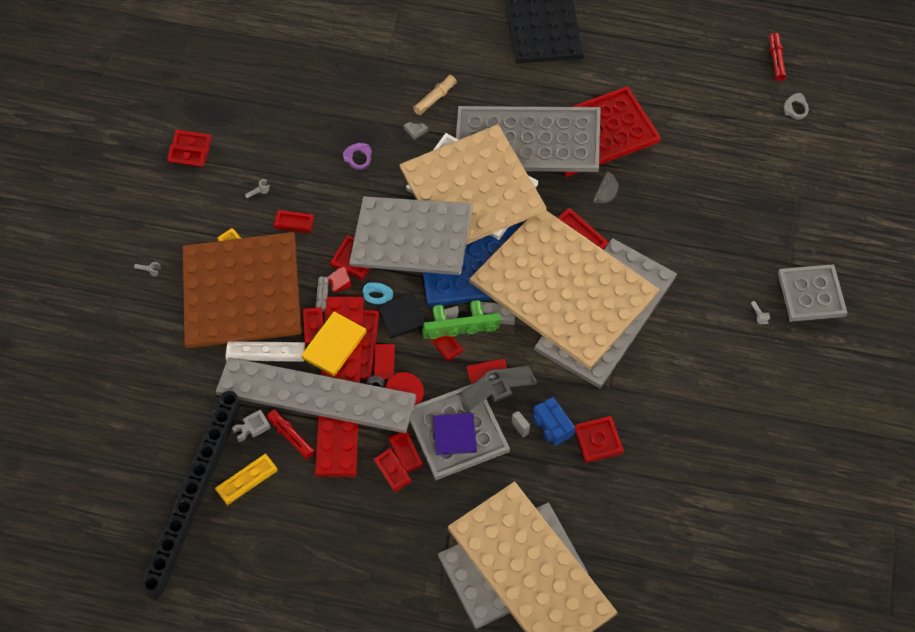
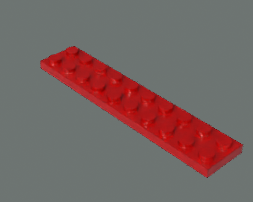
[315,297,364,477]

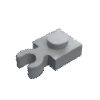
[232,410,271,442]

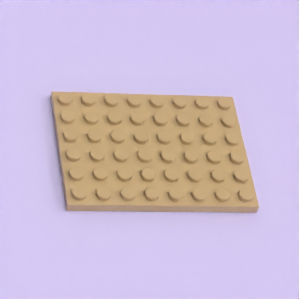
[470,210,660,370]

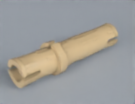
[413,75,457,115]

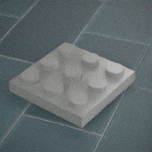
[778,264,847,322]

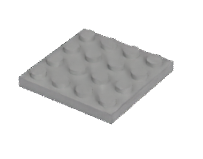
[409,383,510,481]

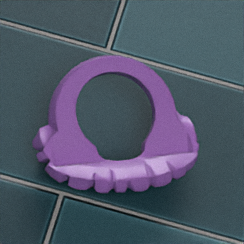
[343,143,372,170]

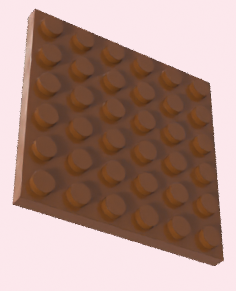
[183,232,302,349]

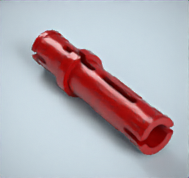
[769,33,787,81]
[266,409,315,460]

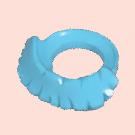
[362,282,393,304]

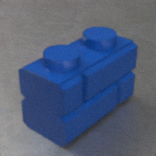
[532,397,576,446]

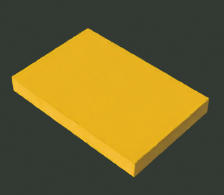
[301,312,367,376]

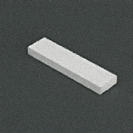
[225,341,306,362]

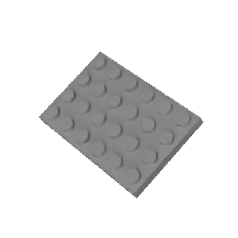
[349,196,473,275]
[438,502,588,630]

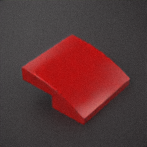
[167,130,212,167]

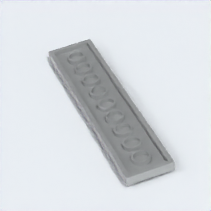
[216,358,416,433]

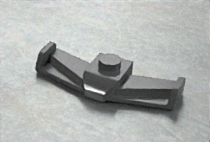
[461,366,537,413]

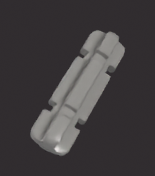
[316,277,329,312]

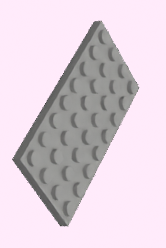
[456,106,601,172]
[534,238,677,389]

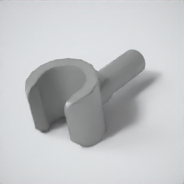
[245,179,270,198]
[134,262,161,277]
[751,301,770,324]

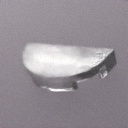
[594,171,619,203]

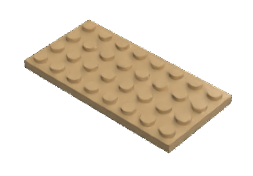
[448,482,618,632]

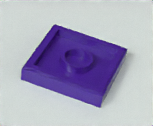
[433,413,477,455]

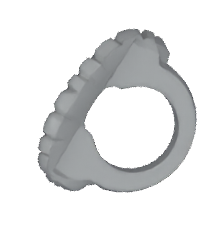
[784,93,809,120]

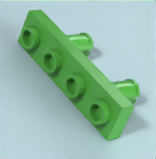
[422,300,501,339]

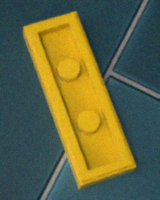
[215,453,278,505]

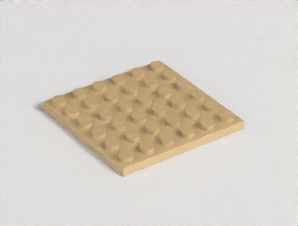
[399,124,546,245]

